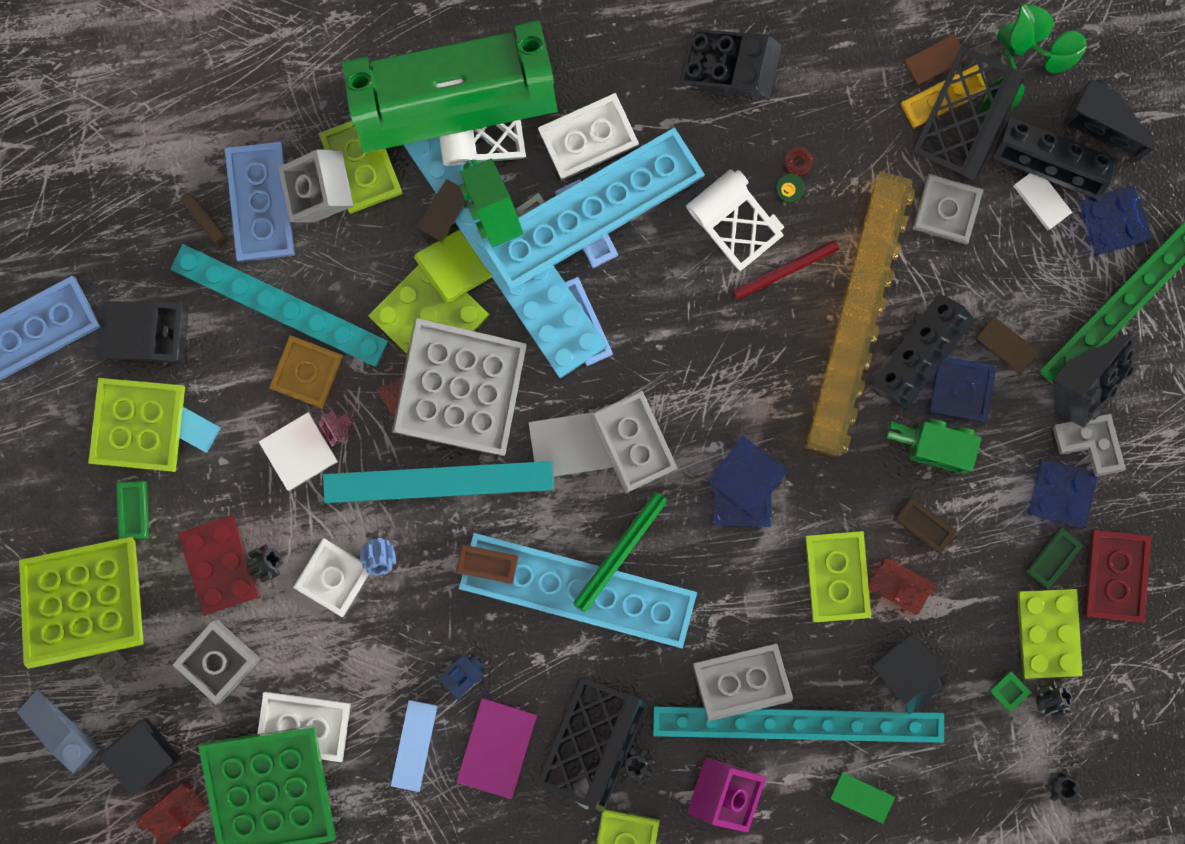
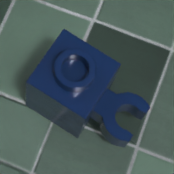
[438,654,484,700]

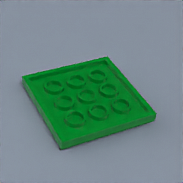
[198,725,336,844]

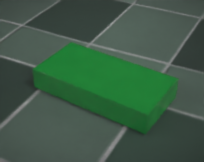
[116,481,149,540]
[829,772,895,824]

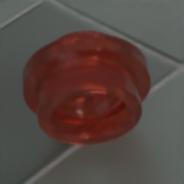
[785,147,813,176]

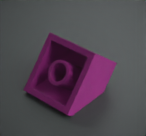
[687,758,766,833]

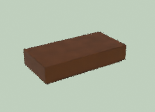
[903,34,968,87]
[456,544,519,584]

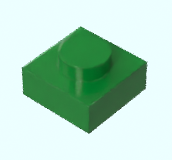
[988,671,1031,713]

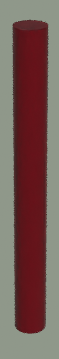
[733,240,840,300]

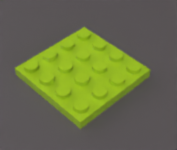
[19,537,143,669]

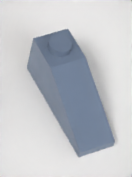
[17,690,101,773]

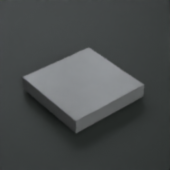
[912,174,984,245]

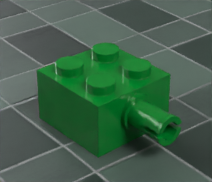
[459,158,524,248]
[886,419,982,474]

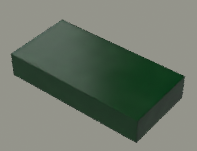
[1024,527,1084,590]

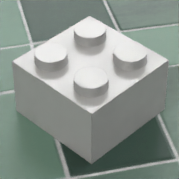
[278,150,353,223]
[173,620,261,705]

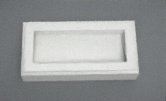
[1014,173,1072,231]

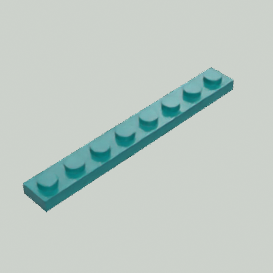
[170,244,389,368]

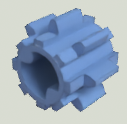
[360,538,396,576]

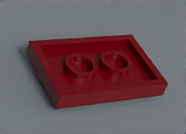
[177,515,260,616]
[1084,530,1152,623]

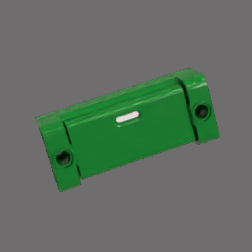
[342,20,558,153]

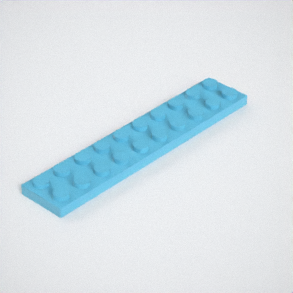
[404,137,608,379]

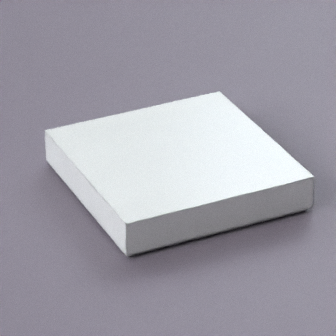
[259,412,338,491]
[293,538,369,617]

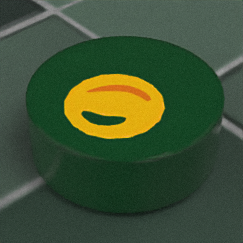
[776,174,805,203]

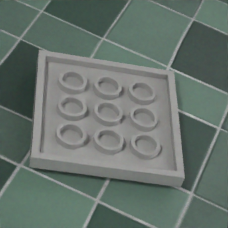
[392,318,527,456]

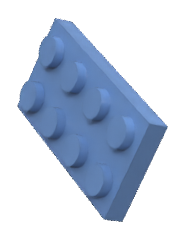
[225,142,295,262]
[0,276,101,380]

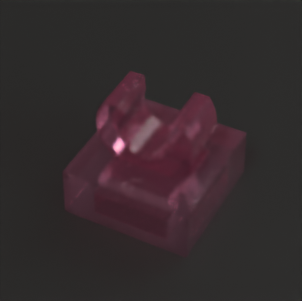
[318,410,354,447]

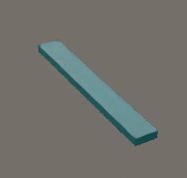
[323,461,554,503]

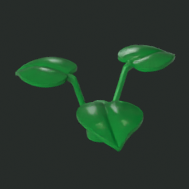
[979,3,1087,117]

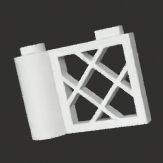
[439,120,526,166]
[686,169,784,272]

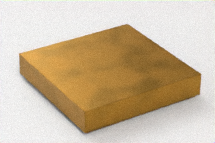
[269,335,344,409]

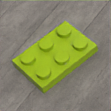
[318,121,403,214]
[805,531,871,623]
[1017,589,1083,679]

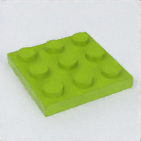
[368,265,490,353]
[88,378,185,472]

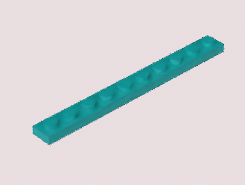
[653,706,944,743]

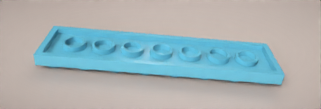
[480,127,705,291]
[459,533,697,648]

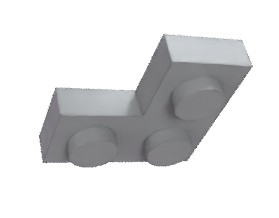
[1053,414,1126,477]

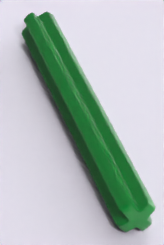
[573,492,667,612]

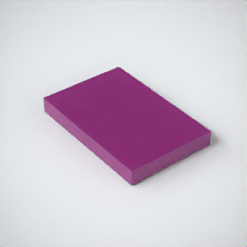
[456,698,537,799]

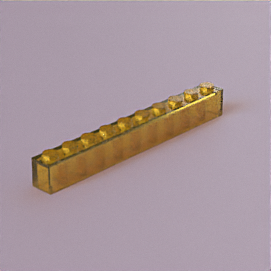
[805,171,915,458]

